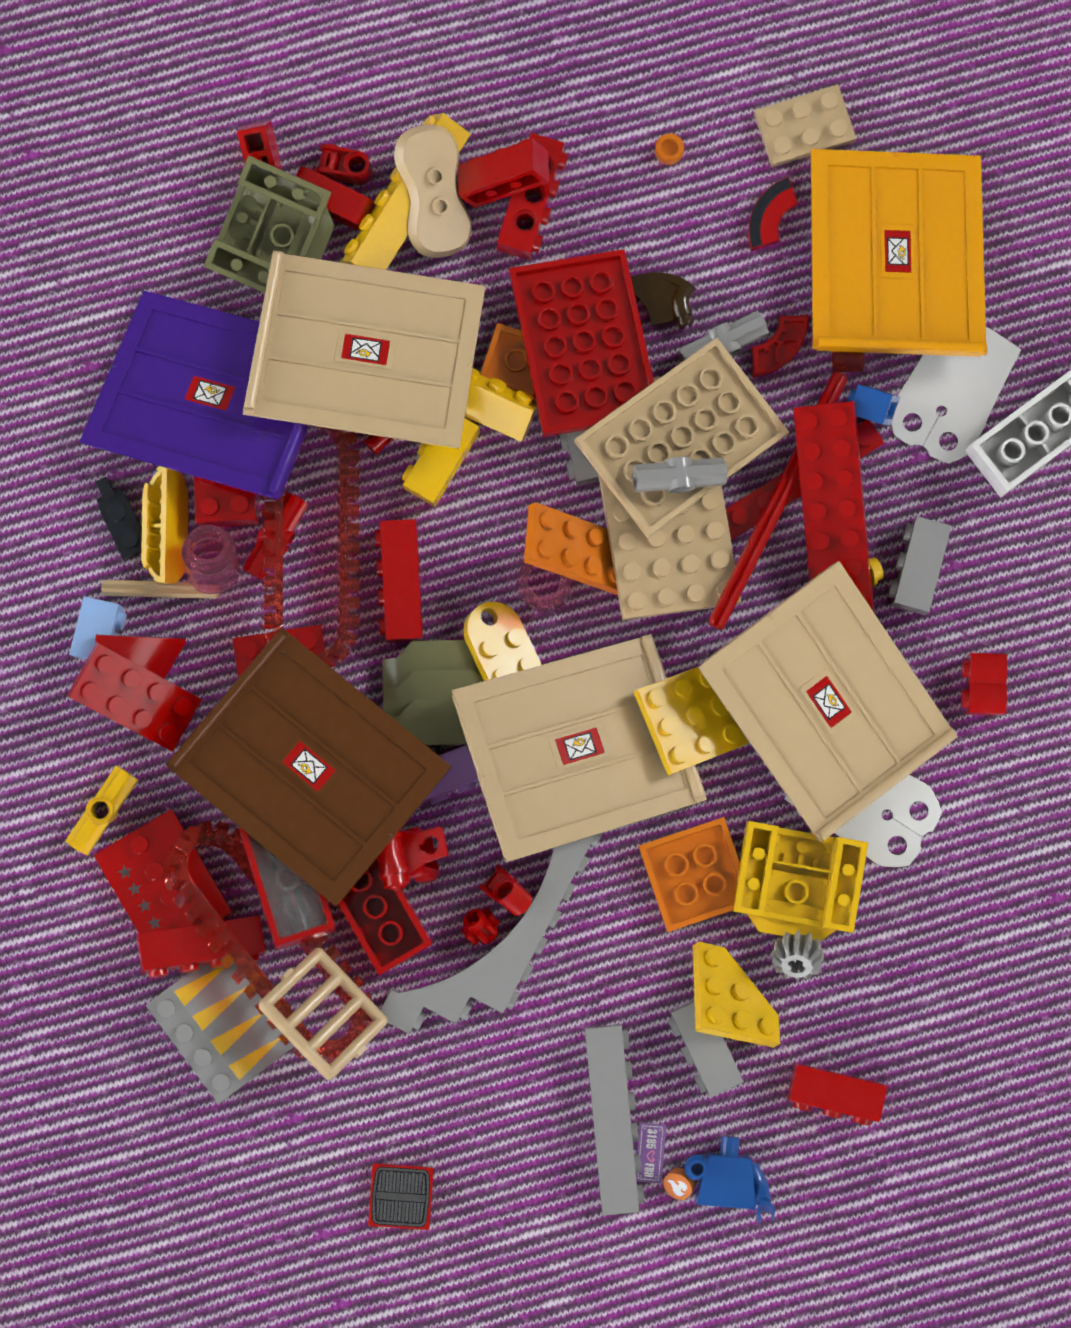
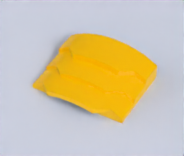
[733,821,869,941]

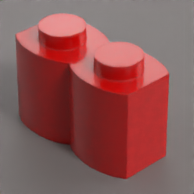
[961,653,1007,716]

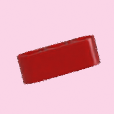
[296,166,376,231]

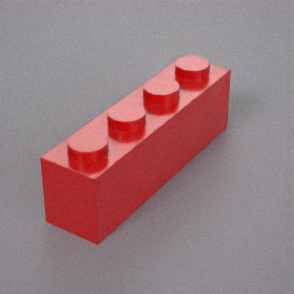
[375,519,424,643]
[137,915,266,978]

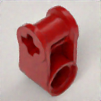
[315,144,373,185]
[478,864,532,916]

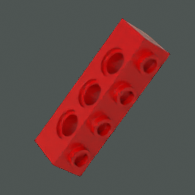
[497,133,568,261]

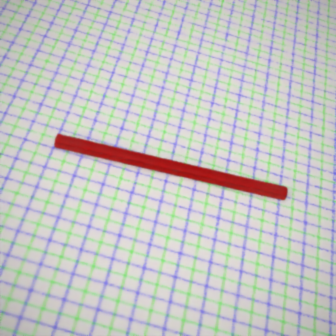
[709,372,847,630]

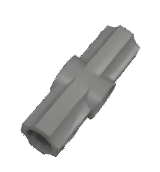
[678,311,769,362]
[632,457,728,493]

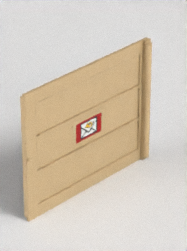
[243,250,485,449]
[698,561,958,842]
[452,634,707,862]

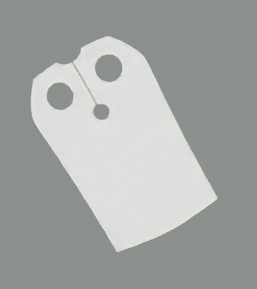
[891,327,1021,464]
[785,775,942,867]

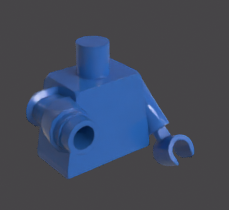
[685,1136,775,1223]

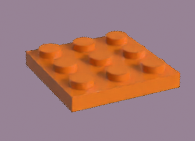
[638,817,740,932]

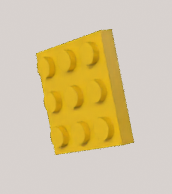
[633,667,749,776]

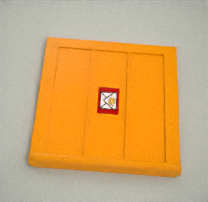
[811,149,988,357]

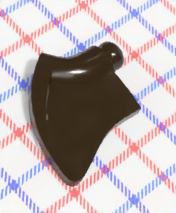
[631,272,696,329]

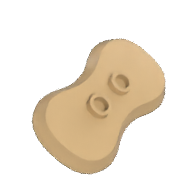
[394,125,472,258]

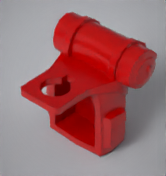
[377,827,449,891]

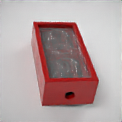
[239,828,335,951]

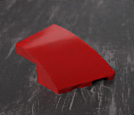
[95,634,186,679]

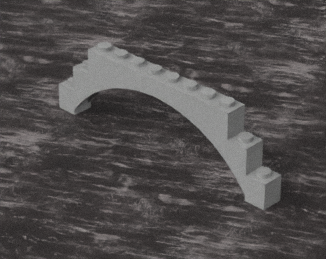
[380,833,603,1034]

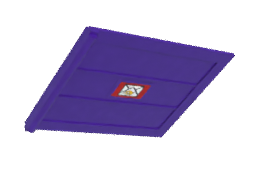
[79,291,309,500]

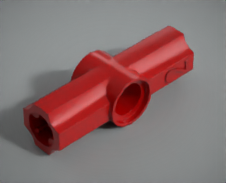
[242,491,309,582]

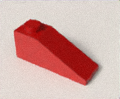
[236,120,281,170]

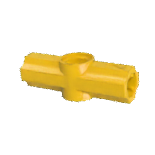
[65,765,139,856]

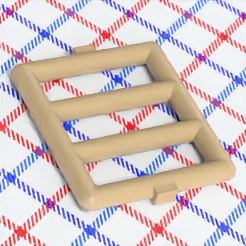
[258,948,388,1080]

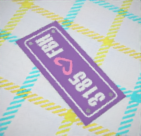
[636,1123,666,1183]

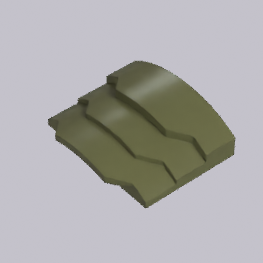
[203,155,335,293]
[382,640,484,746]

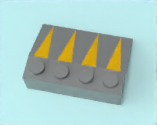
[145,960,295,1104]

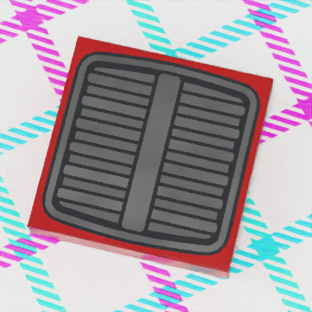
[368,1163,434,1230]

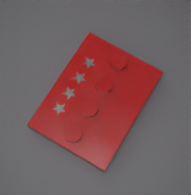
[93,809,234,934]

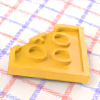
[693,942,780,1048]

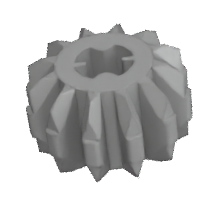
[771,930,824,983]

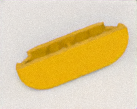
[141,466,188,584]

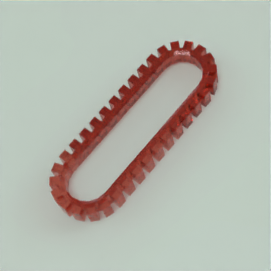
[261,425,360,669]
[163,821,373,1064]

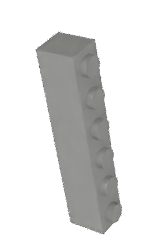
[585,1024,644,1216]

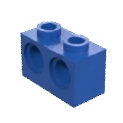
[847,384,900,425]

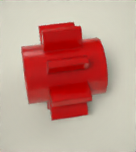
[461,907,500,946]

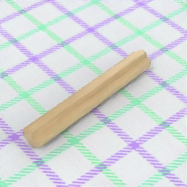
[101,580,220,599]

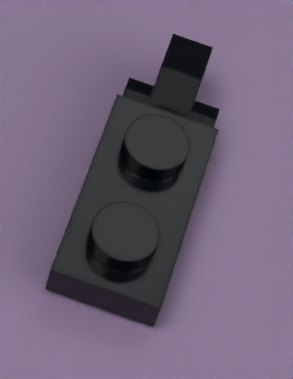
[96,477,142,561]

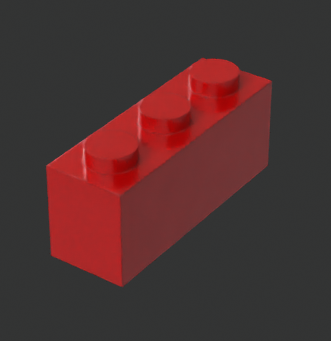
[458,138,549,208]
[786,1063,888,1126]

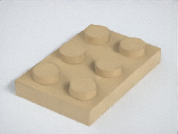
[754,85,856,168]

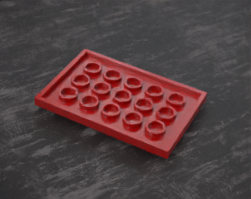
[509,249,654,437]

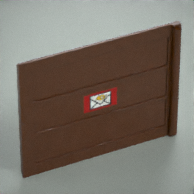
[166,628,452,906]

